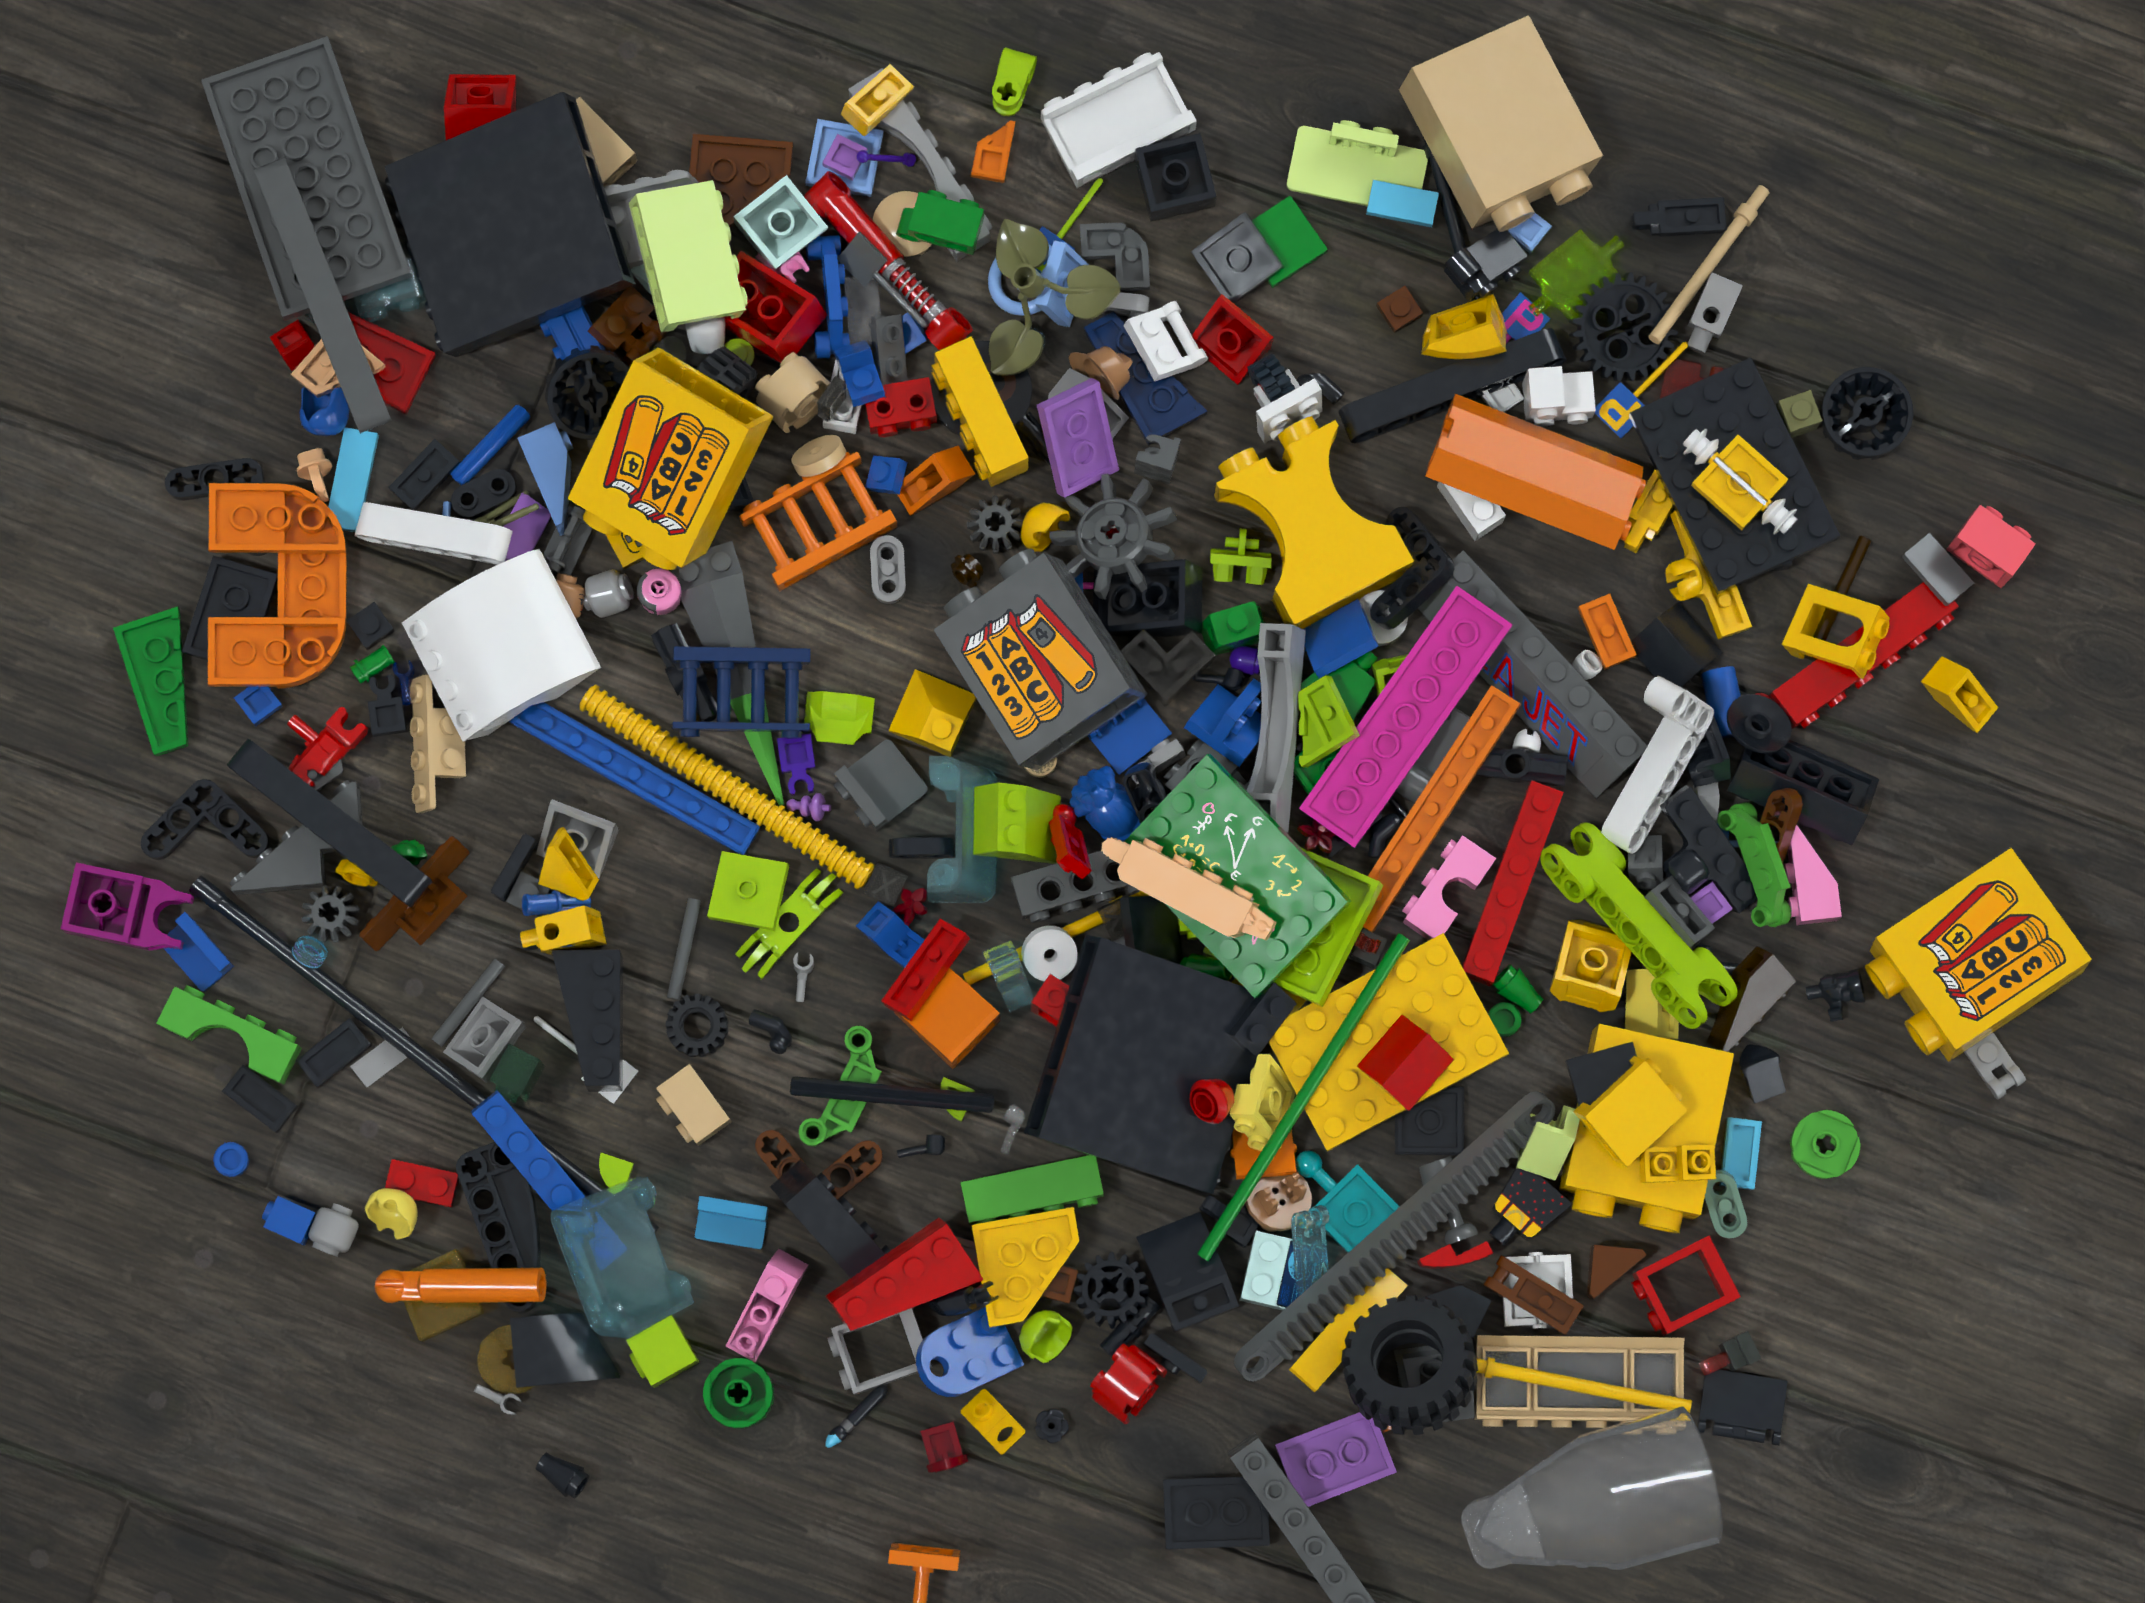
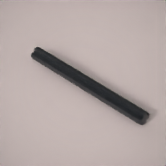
[790,1076,994,1113]

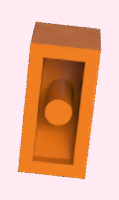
[897,446,975,516]

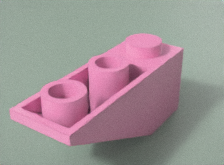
[1779,825,1842,925]
[726,1249,808,1363]

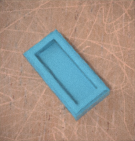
[1366,180,1439,228]
[1719,1117,1762,1190]

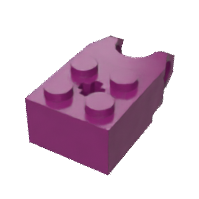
[61,863,194,951]

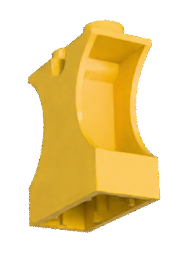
[1214,416,1414,629]

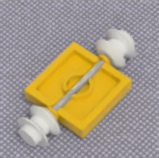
[1683,429,1798,535]

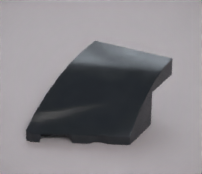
[510,1313,620,1388]

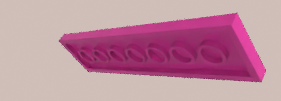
[1299,586,1513,848]

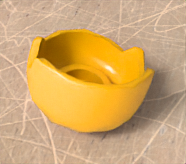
[1021,503,1070,552]

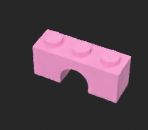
[1402,835,1496,941]

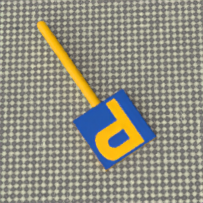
[1595,342,1688,438]

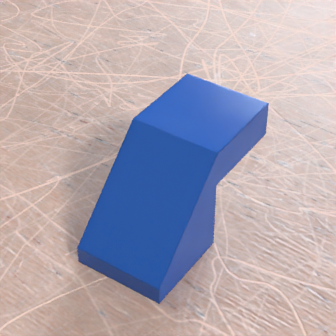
[856,901,925,968]

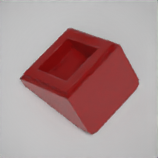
[269,319,315,371]

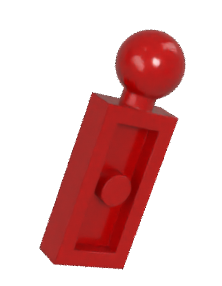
[1049,804,1092,879]

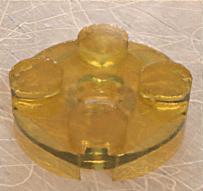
[477,1325,535,1395]

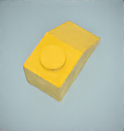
[1921,656,1998,733]

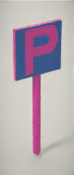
[1502,292,1550,343]

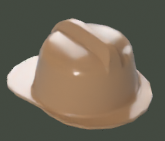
[1069,346,1132,400]

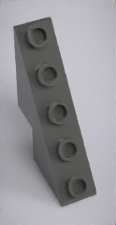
[230,780,363,895]

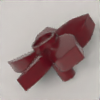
[1297,820,1335,853]
[892,888,928,926]

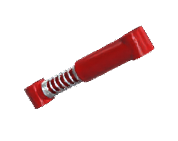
[804,171,973,350]

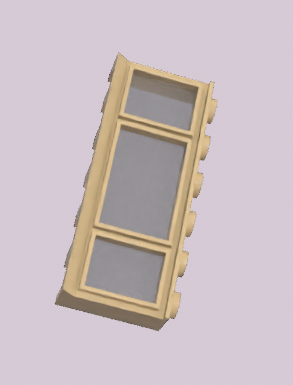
[1474,1335,1685,1429]

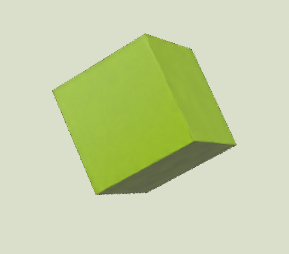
[626,1315,699,1388]

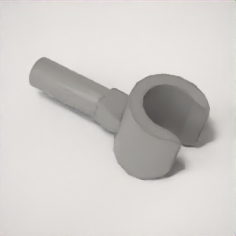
[793,953,814,1002]
[474,1384,522,1415]

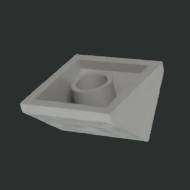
[536,799,619,878]
[443,997,526,1083]

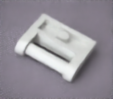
[1123,301,1208,381]

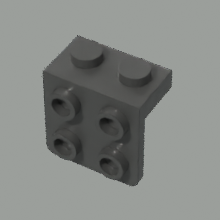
[833,740,927,832]

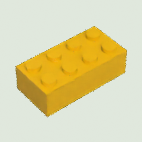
[931,336,1029,487]

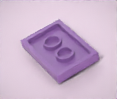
[1037,378,1119,498]
[1275,1412,1397,1507]

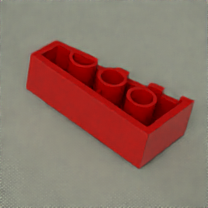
[826,1218,984,1331]

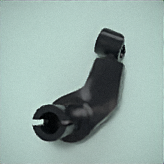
[929,1281,999,1316]

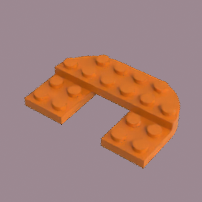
[208,483,347,689]

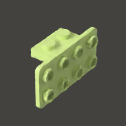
[1287,120,1428,207]

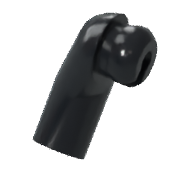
[1296,373,1345,405]
[1368,813,1405,859]

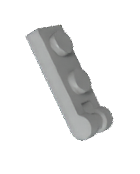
[1964,1033,2026,1100]

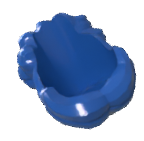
[1070,766,1140,842]

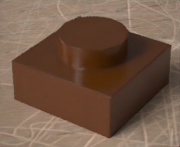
[1376,286,1423,333]

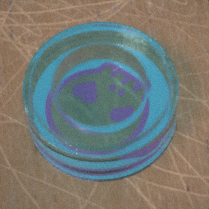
[292,936,328,968]

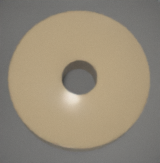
[791,435,846,477]

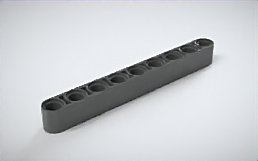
[253,157,392,434]

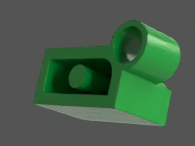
[896,190,984,255]

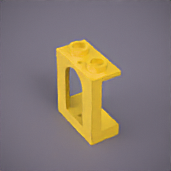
[1782,584,1890,679]

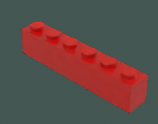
[1769,582,1959,729]
[1462,780,1564,987]

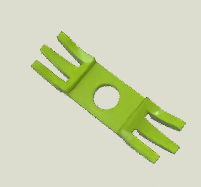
[735,868,843,979]

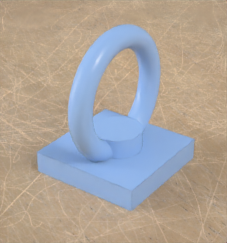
[988,241,1089,327]

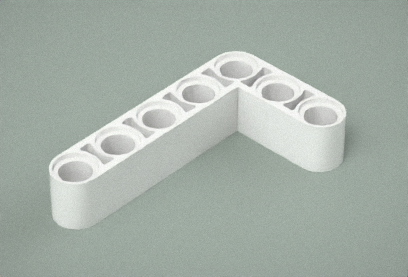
[1601,676,1714,854]

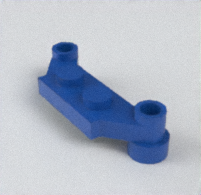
[805,235,850,359]

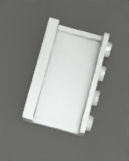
[1041,52,1197,188]

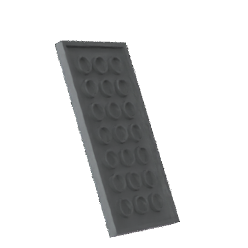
[201,36,412,321]

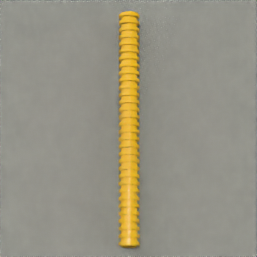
[579,684,874,890]

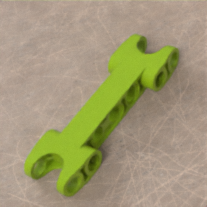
[1540,822,1737,1029]

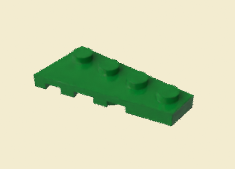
[113,606,188,757]

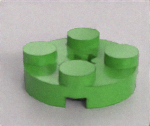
[1790,1110,1860,1179]

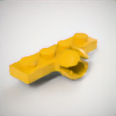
[1665,511,1752,640]

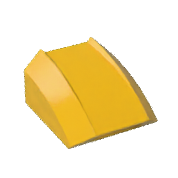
[1422,294,1507,359]
[1550,920,1631,1012]

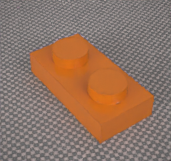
[1578,594,1637,670]

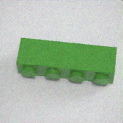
[961,1155,1104,1225]

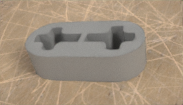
[1102,292,1150,317]

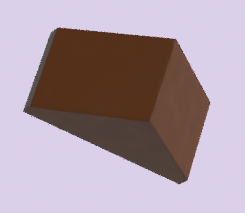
[1586,1245,1647,1300]

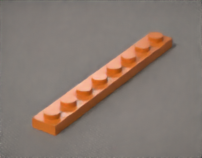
[1363,685,1521,933]

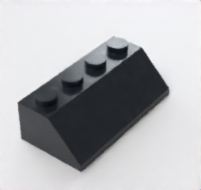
[1728,739,1879,845]

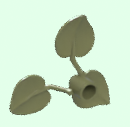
[989,219,1121,375]

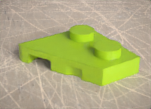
[1298,675,1360,768]

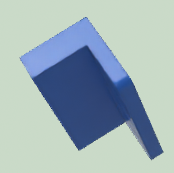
[164,912,234,992]

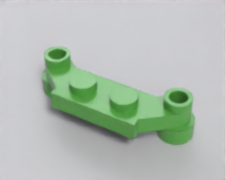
[1717,802,1791,927]
[799,1026,882,1147]

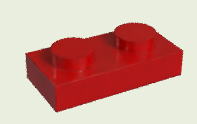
[385,1159,459,1208]

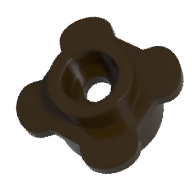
[951,554,984,588]

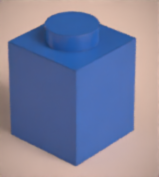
[262,1196,316,1246]

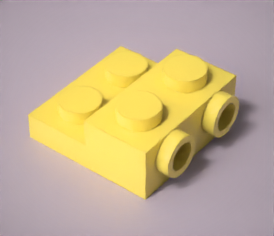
[1230,1054,1295,1151]

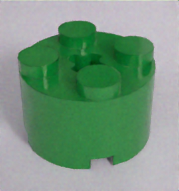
[703,1358,774,1429]

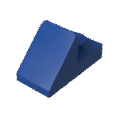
[833,340,886,407]

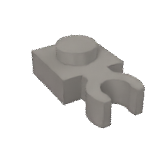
[1131,739,1186,785]

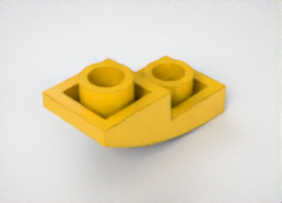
[1640,1144,1716,1183]

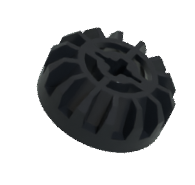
[545,345,630,440]
[1819,367,1913,460]

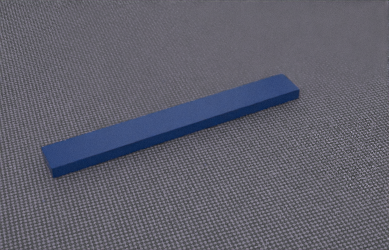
[509,702,761,855]

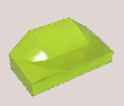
[804,691,875,745]

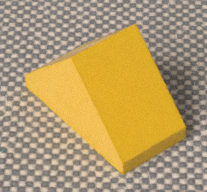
[538,827,599,901]

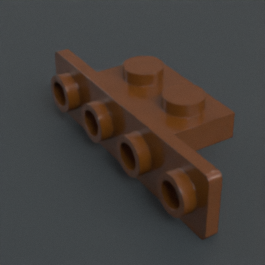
[359,836,469,952]

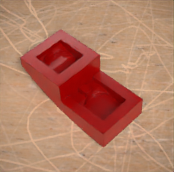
[1417,1241,1493,1269]

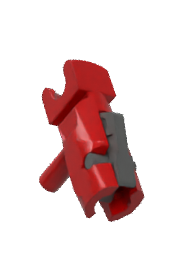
[287,707,368,791]

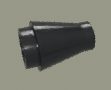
[536,1452,589,1498]

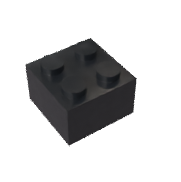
[1134,133,1217,222]

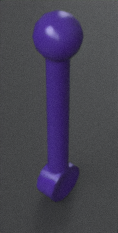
[856,150,916,167]

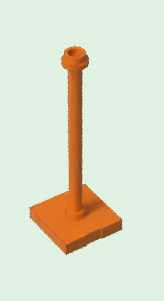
[888,1543,961,1603]

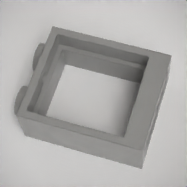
[827,1308,932,1395]

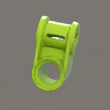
[992,47,1037,116]

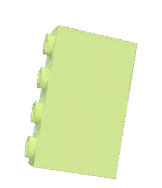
[629,180,747,332]

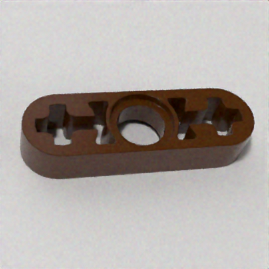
[1760,788,1803,864]

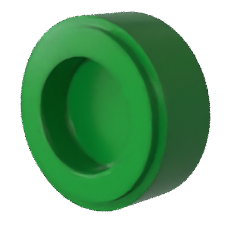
[1488,1002,1521,1038]

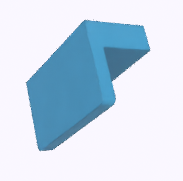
[695,1196,769,1249]

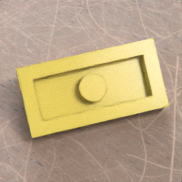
[1625,969,1679,1040]

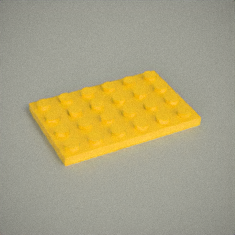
[1269,933,1509,1152]

